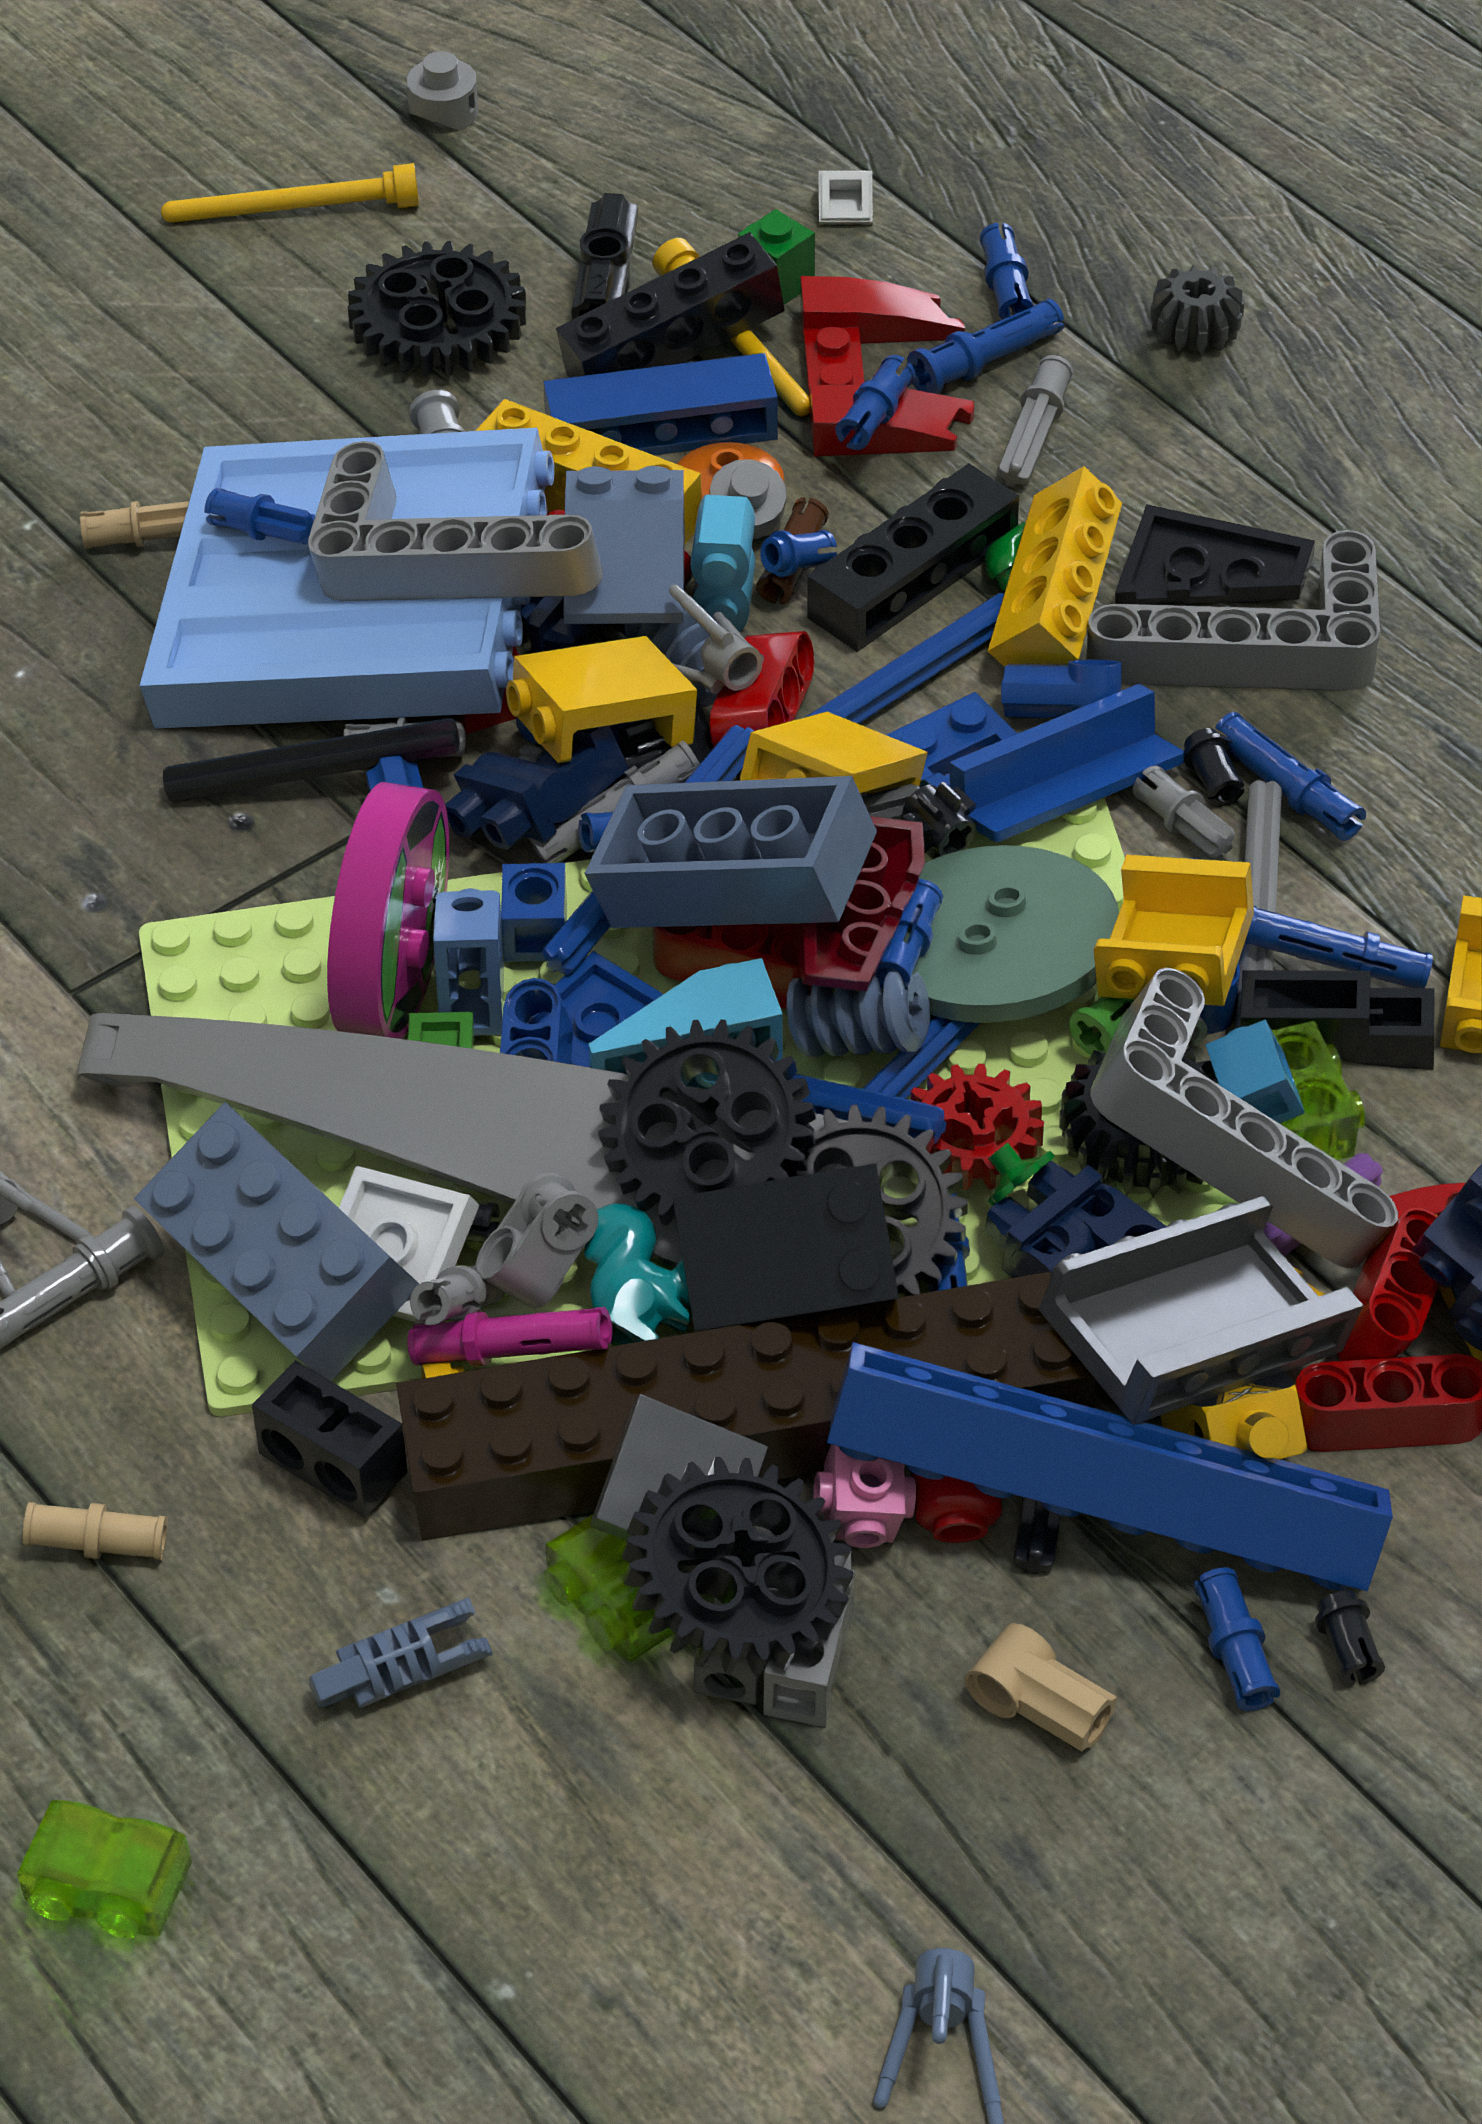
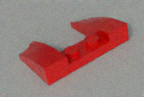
[800,276,974,457]

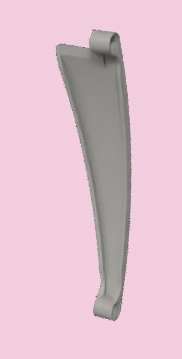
[76,1013,885,1268]

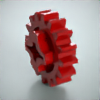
[910,1063,1044,1190]

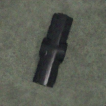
[571,193,638,320]

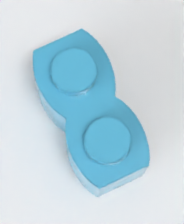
[691,495,755,631]

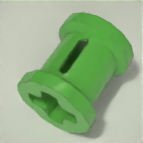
[1069,997,1135,1055]

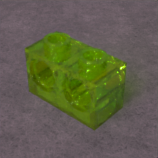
[1272,1021,1365,1160]

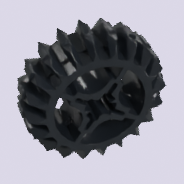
[1059,1047,1219,1199]

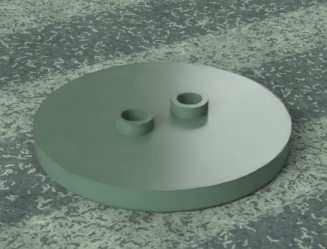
[903,845,1119,1023]

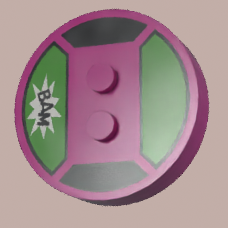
[327,782,449,1039]

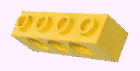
[476,399,702,544]
[988,466,1122,667]

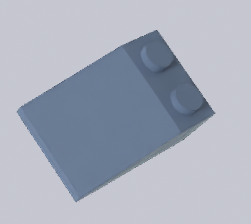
[564,466,685,624]

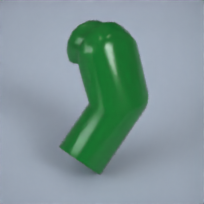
[985,522,1026,591]

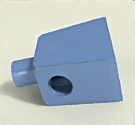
[433,888,504,1036]

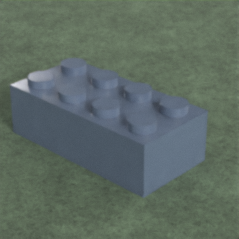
[584,776,877,928]
[134,1102,419,1381]

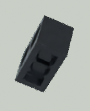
[252,1360,408,1518]

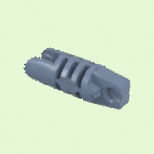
[308,1597,493,1709]

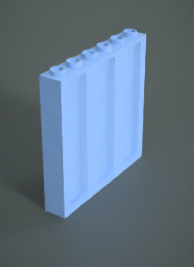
[139,428,555,729]

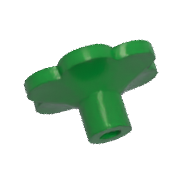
[986,1143,1055,1207]

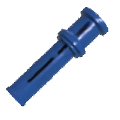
[907,299,1065,394]

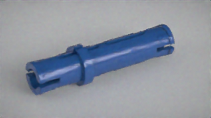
[1215,712,1367,841]
[1244,906,1433,988]

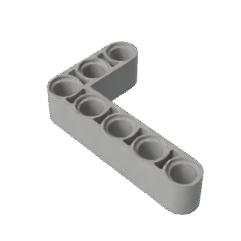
[308,441,603,601]
[1086,530,1380,690]
[1090,968,1398,1269]

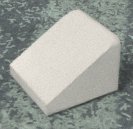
[818,171,873,225]

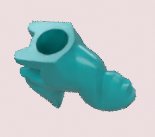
[584,1203,692,1346]

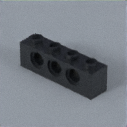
[556,232,785,378]
[807,463,1019,652]

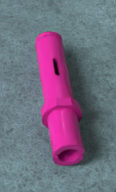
[407,1307,612,1366]

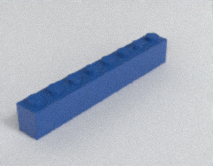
[827,1342,1393,1592]

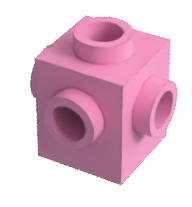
[813,1444,916,1548]

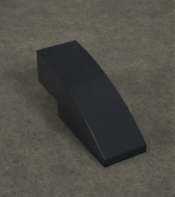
[1240,970,1435,1069]

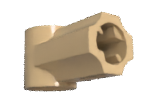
[964,1623,1117,1752]

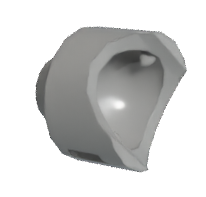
[406,51,479,131]
[709,459,787,539]

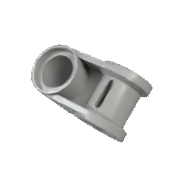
[476,1172,598,1309]

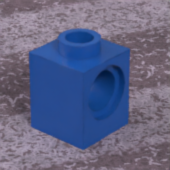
[501,863,567,962]

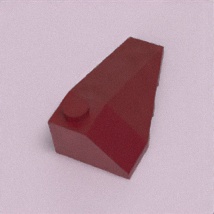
[792,816,925,991]

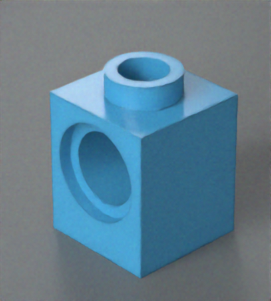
[1205,1019,1305,1124]

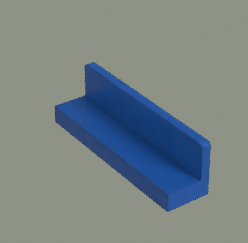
[949,684,1184,842]

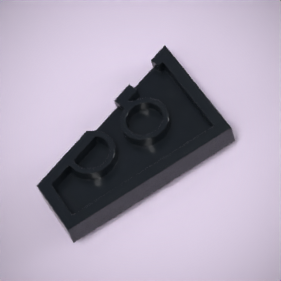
[1115,504,1315,605]

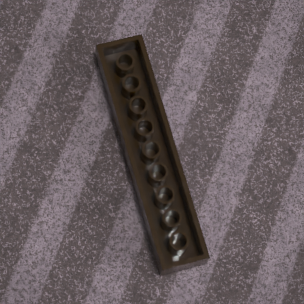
[396,1271,1095,1541]

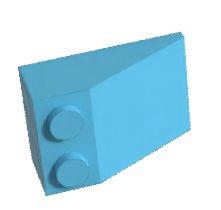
[589,958,783,1089]

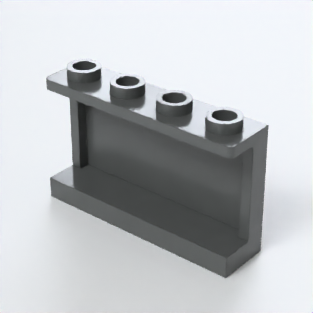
[1039,1196,1363,1425]

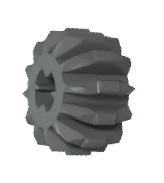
[1150,264,1245,355]

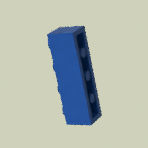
[543,353,778,455]

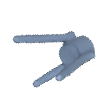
[873,1948,1004,2124]

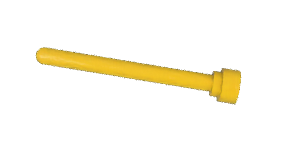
[161,163,419,223]
[652,238,810,417]

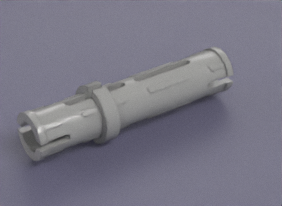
[528,740,700,863]

